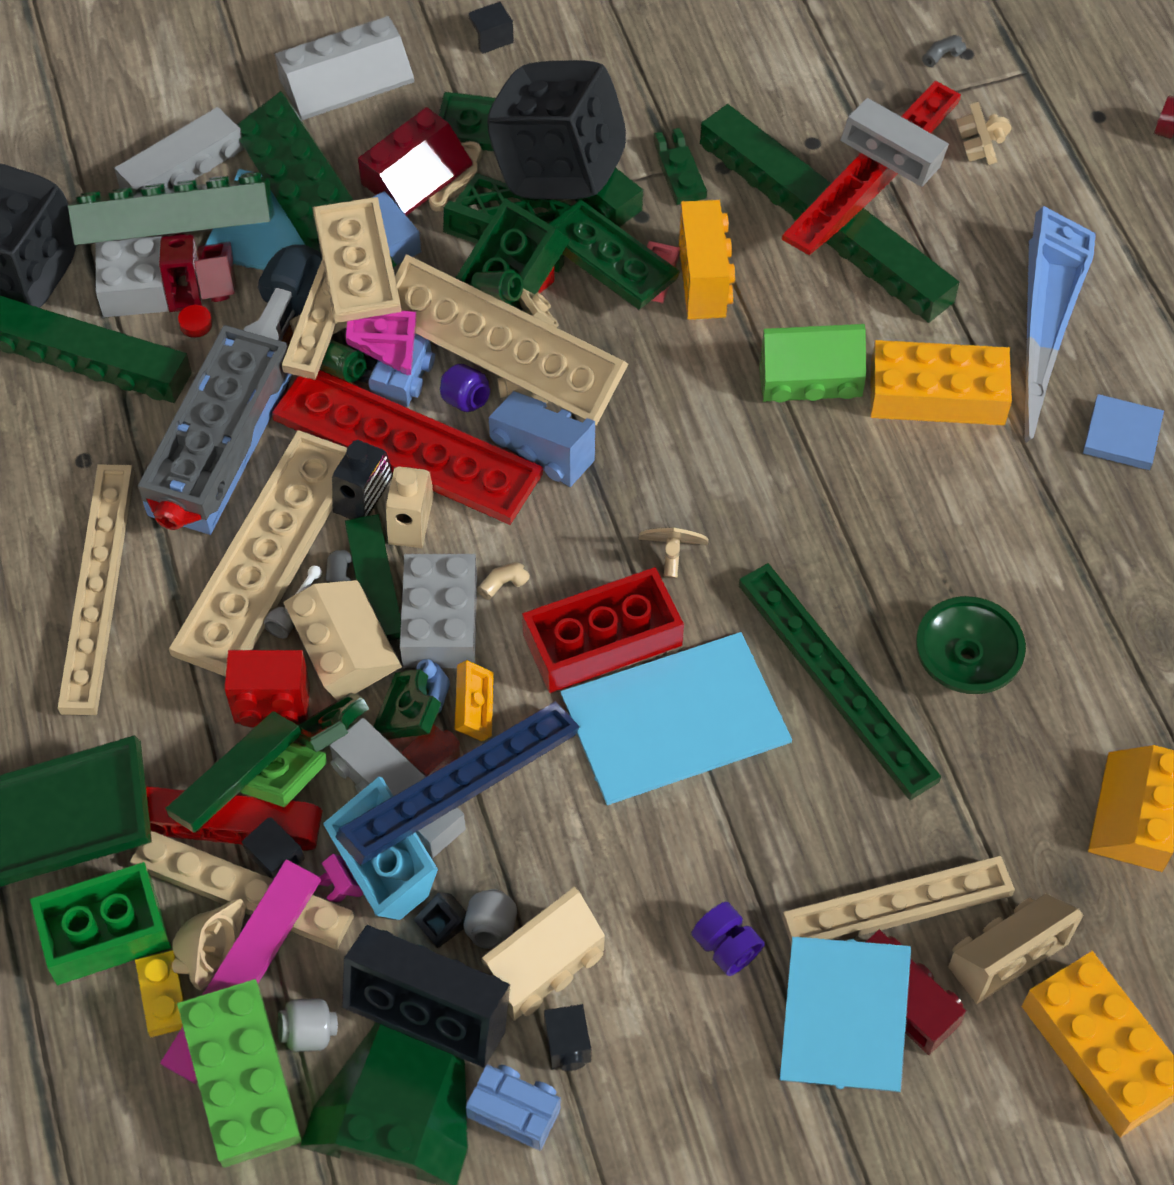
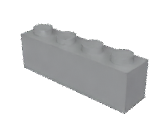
[114,107,244,192]
[330,718,466,859]

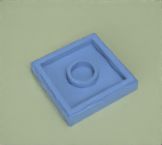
[1083,394,1164,470]

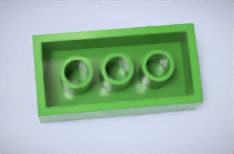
[177,979,302,1168]

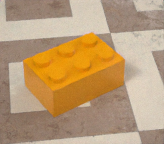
[679,200,735,320]

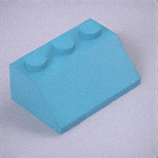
[323,777,438,920]

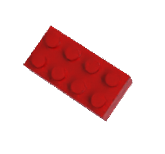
[522,567,684,693]

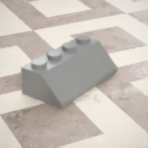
[275,16,414,120]

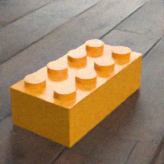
[871,340,1012,425]
[1021,951,1174,1138]

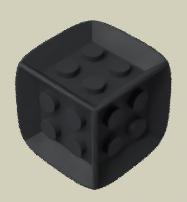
[487,60,626,200]
[0,163,77,308]

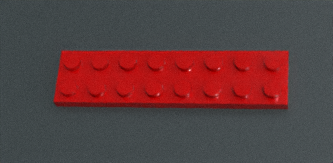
[272,370,543,525]

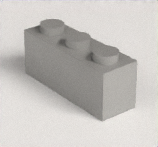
[841,98,949,187]

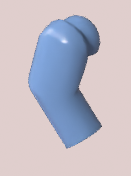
[416,659,450,712]

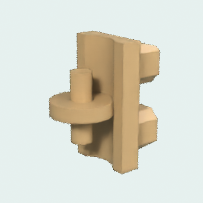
[956,102,1011,165]

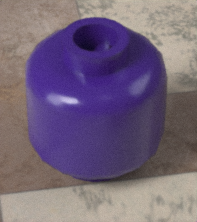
[440,363,490,413]

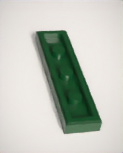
[345,514,401,641]
[165,711,302,833]

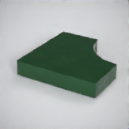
[373,669,441,740]
[296,693,369,752]

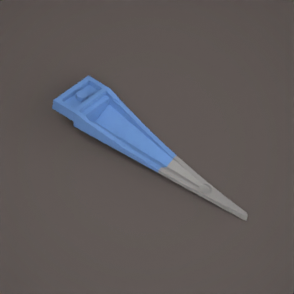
[1024,206,1096,443]

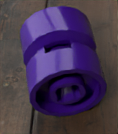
[691,901,765,976]

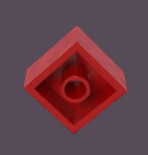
[224,650,310,727]

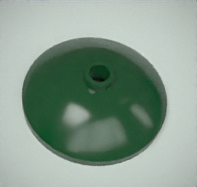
[916,596,1026,694]

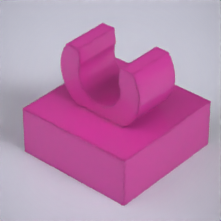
[319,854,364,902]

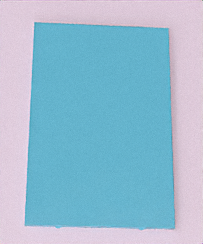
[560,632,792,805]

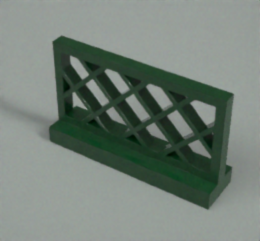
[443,173,572,273]

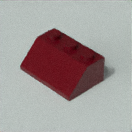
[358,107,472,216]

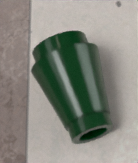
[471,270,523,303]

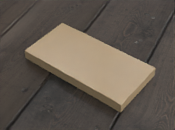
[313,197,401,323]

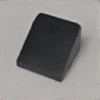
[413,892,466,948]

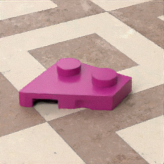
[346,311,416,375]

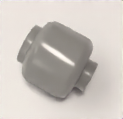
[464,889,517,949]
[277,998,338,1052]

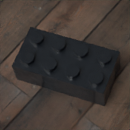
[342,925,510,1068]

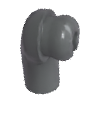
[922,35,966,67]
[326,550,352,583]

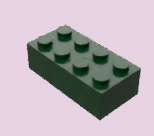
[455,198,570,312]

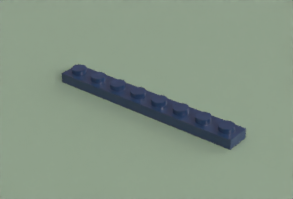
[335,701,580,866]

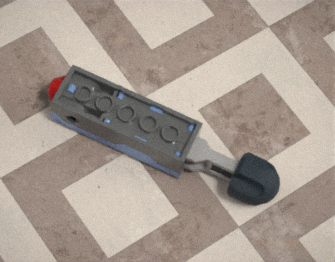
[138,245,322,535]

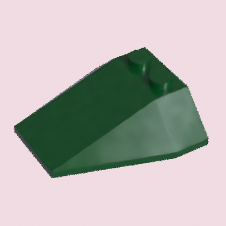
[300,1022,468,1185]

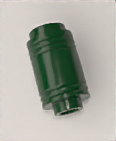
[319,340,366,383]

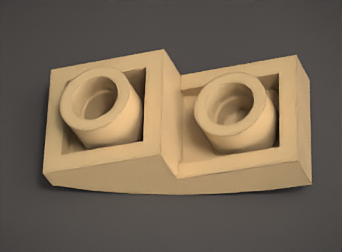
[519,288,559,328]

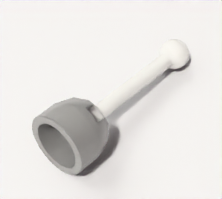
[264,565,322,639]

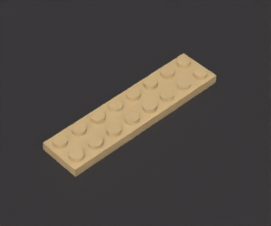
[395,254,628,425]
[169,430,347,677]

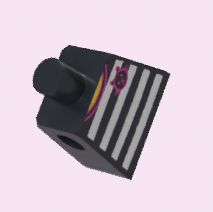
[332,440,393,519]

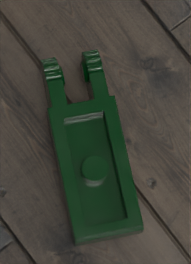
[653,128,707,205]

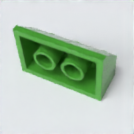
[759,324,866,402]

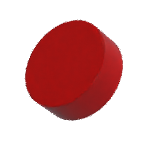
[178,305,212,338]

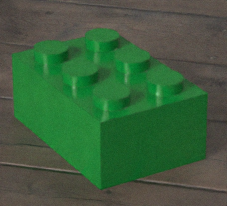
[30,862,171,986]

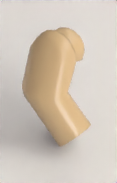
[477,562,530,600]

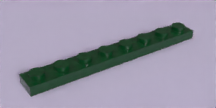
[739,563,941,801]

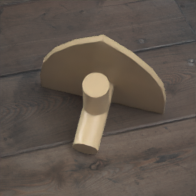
[639,528,709,578]

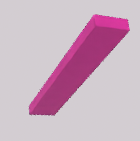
[160,859,321,1085]

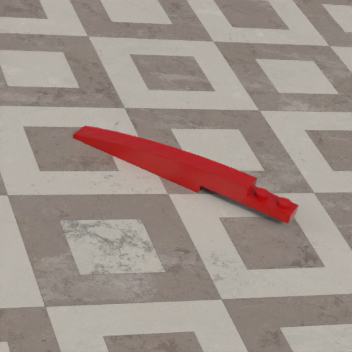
[781,80,962,255]

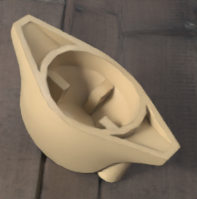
[172,898,246,990]

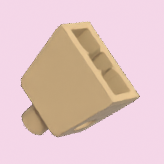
[386,467,434,548]

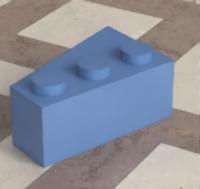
[488,391,595,487]

